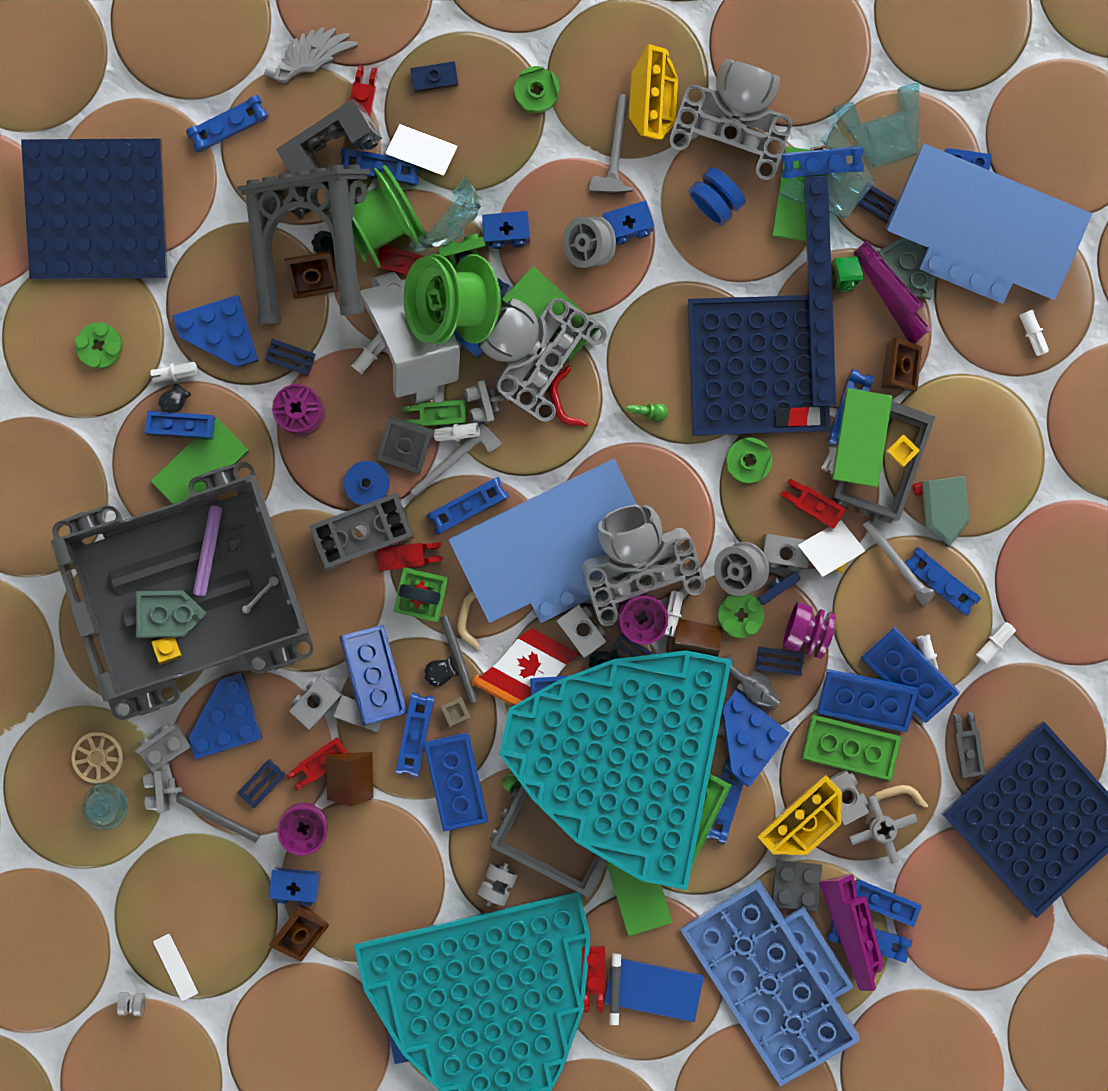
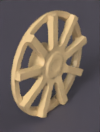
[71,732,124,784]

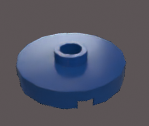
[344,461,390,506]

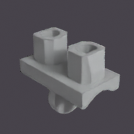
[464,380,504,425]
[143,769,182,813]

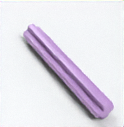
[193,506,222,597]

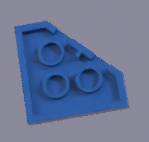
[172,295,259,368]
[189,673,262,759]
[721,690,790,787]

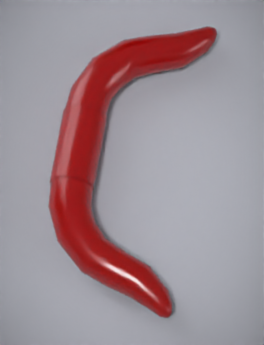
[549,365,588,427]

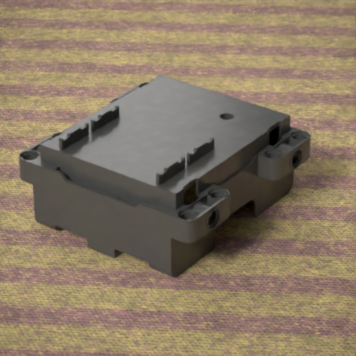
[51,462,314,720]

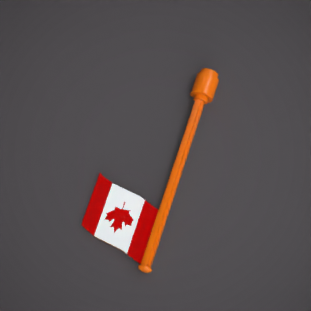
[471,628,581,706]

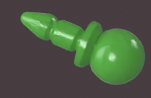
[626,403,668,422]

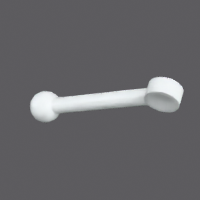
[242,576,279,614]

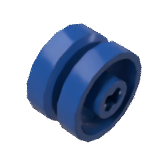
[688,167,746,226]

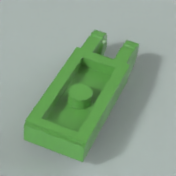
[401,400,467,427]

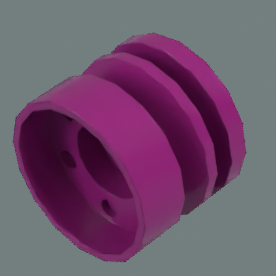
[272,384,325,436]
[616,593,668,644]
[783,602,836,659]
[277,802,328,856]

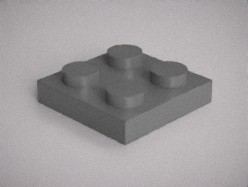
[377,415,434,474]
[772,860,823,911]

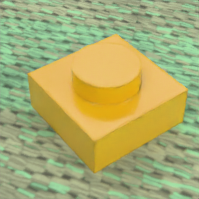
[886,434,920,467]
[152,637,182,665]

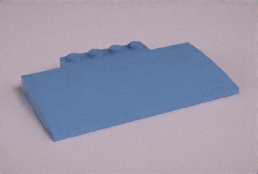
[885,143,1092,304]
[448,458,637,623]
[680,879,860,1087]

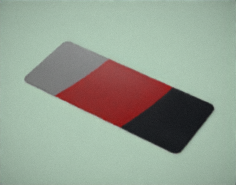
[776,407,820,427]

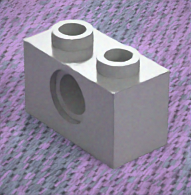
[762,534,809,573]
[557,605,607,658]
[289,676,343,730]
[829,770,869,826]

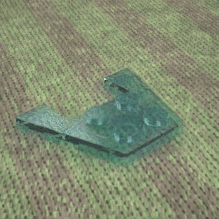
[833,82,919,167]
[779,123,875,219]
[410,177,481,251]

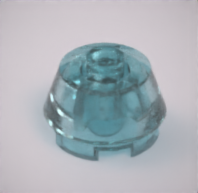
[82,784,128,830]

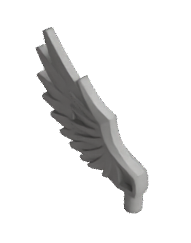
[264,27,358,84]

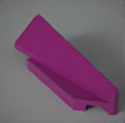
[854,240,932,344]
[819,874,883,991]

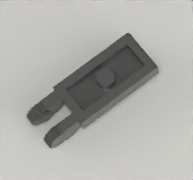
[953,711,986,779]

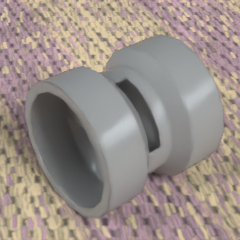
[117,992,146,1017]

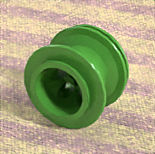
[352,165,427,268]
[403,254,501,345]

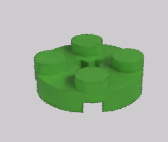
[514,66,560,113]
[75,322,123,369]
[726,438,772,484]
[718,594,764,638]

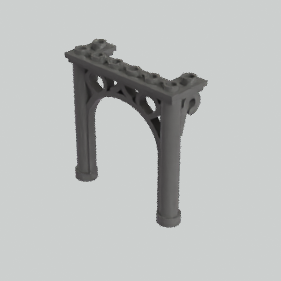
[237,165,370,324]

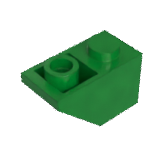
[831,257,863,293]

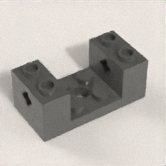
[276,99,383,187]
[309,493,415,570]

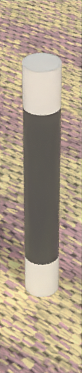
[609,953,621,1025]

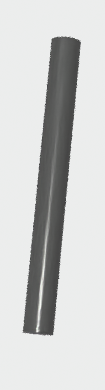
[440,615,478,704]
[175,793,260,843]

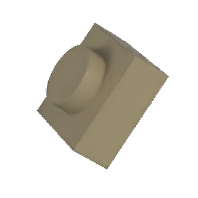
[441,696,471,727]

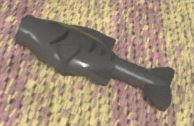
[725,654,781,711]

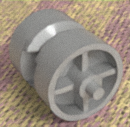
[477,862,518,907]

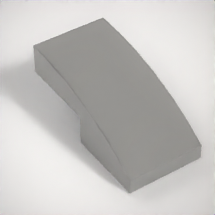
[334,695,383,732]

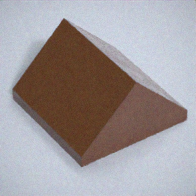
[284,251,339,299]
[882,338,922,391]
[671,618,722,657]
[326,752,373,806]
[269,905,330,962]

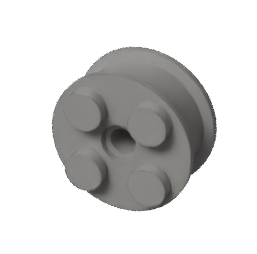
[563,216,616,268]
[714,542,770,596]

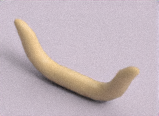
[457,591,480,650]
[865,785,928,824]

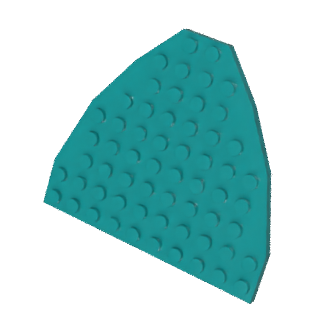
[499,651,732,890]
[354,891,590,1091]

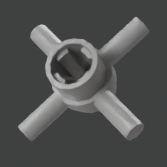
[849,795,918,864]

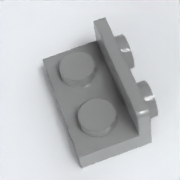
[135,723,191,773]

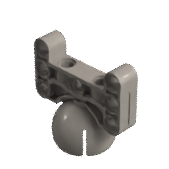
[669,59,792,180]
[480,298,607,422]
[581,505,705,626]

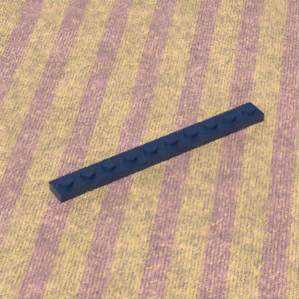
[804,176,836,407]

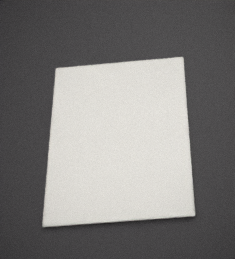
[385,124,457,176]
[798,520,865,577]

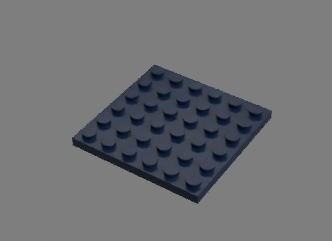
[21,138,168,279]
[688,295,830,436]
[941,721,1108,918]

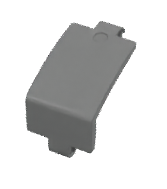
[360,272,460,404]

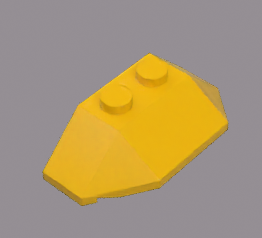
[629,44,678,140]
[758,775,842,855]

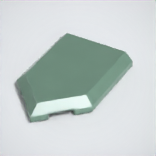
[877,237,937,300]
[922,476,970,546]
[136,590,207,638]

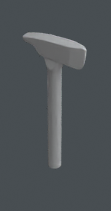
[589,94,633,193]
[410,415,502,497]
[863,520,934,607]

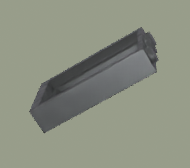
[831,401,935,524]
[489,785,608,898]

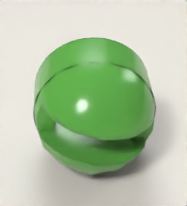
[502,773,521,794]

